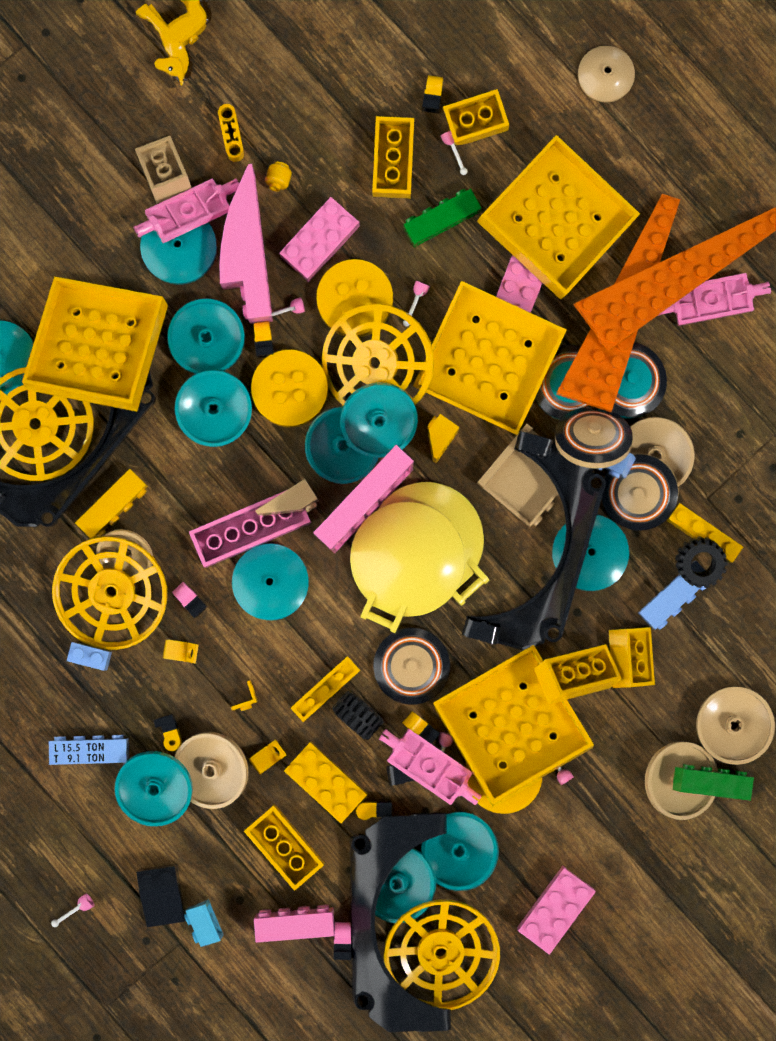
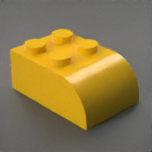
[443,89,509,145]

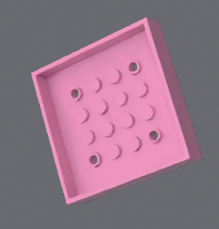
[314,445,414,554]

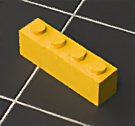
[75,469,148,539]
[667,503,743,563]

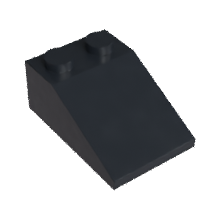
[136,864,186,927]

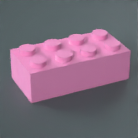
[279,197,360,282]
[517,866,596,955]
[254,905,335,943]

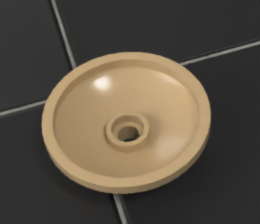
[578,46,635,103]
[96,529,153,577]

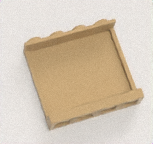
[477,424,560,528]

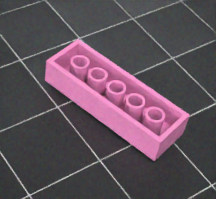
[189,491,311,568]

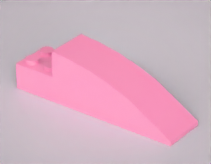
[220,164,273,324]

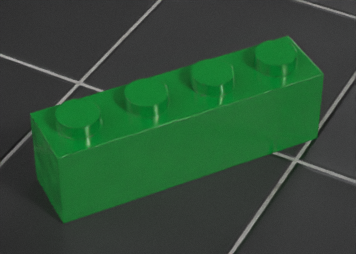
[403,189,482,248]
[672,764,754,801]

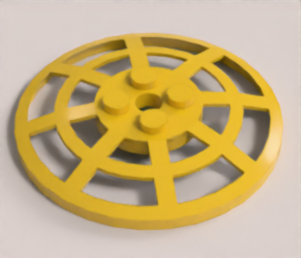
[322,304,434,406]
[0,367,94,481]
[52,536,167,650]
[383,899,500,1010]

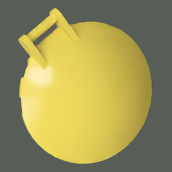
[377,482,490,606]
[350,502,465,633]

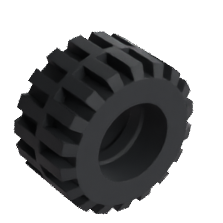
[675,536,727,588]
[332,691,384,740]

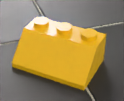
[428,414,459,464]
[609,627,655,688]

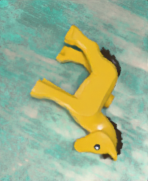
[136,0,212,86]

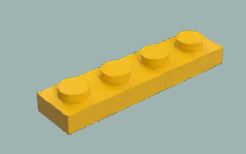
[291,656,360,722]

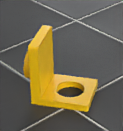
[163,639,199,664]
[231,680,258,711]
[249,740,286,774]

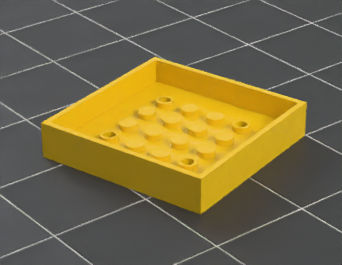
[477,135,640,300]
[22,277,168,412]
[413,281,567,435]
[433,645,594,807]

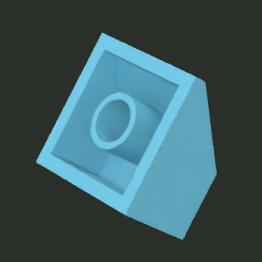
[184,899,224,947]

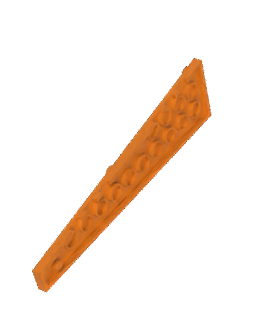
[556,194,680,412]
[574,207,776,351]

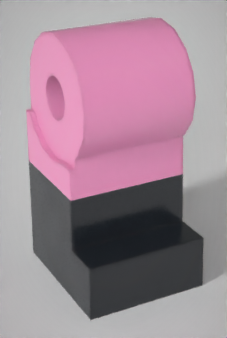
[172,582,208,618]
[334,922,352,960]

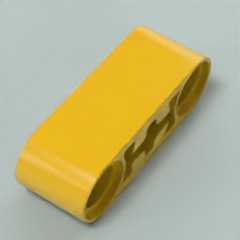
[218,104,244,162]

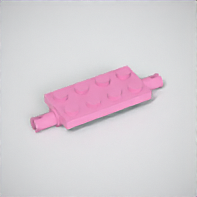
[134,178,240,243]
[496,255,542,313]
[658,273,771,326]
[379,729,482,805]

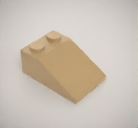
[135,136,191,203]
[255,479,319,516]

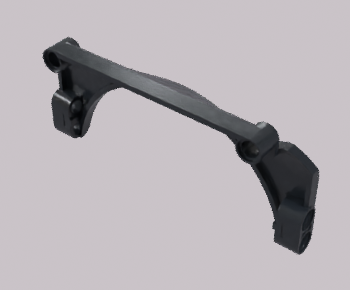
[0,369,156,527]
[462,431,606,650]
[349,813,451,1032]

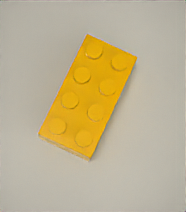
[372,116,414,199]
[534,644,622,704]
[284,741,368,823]
[244,804,325,891]

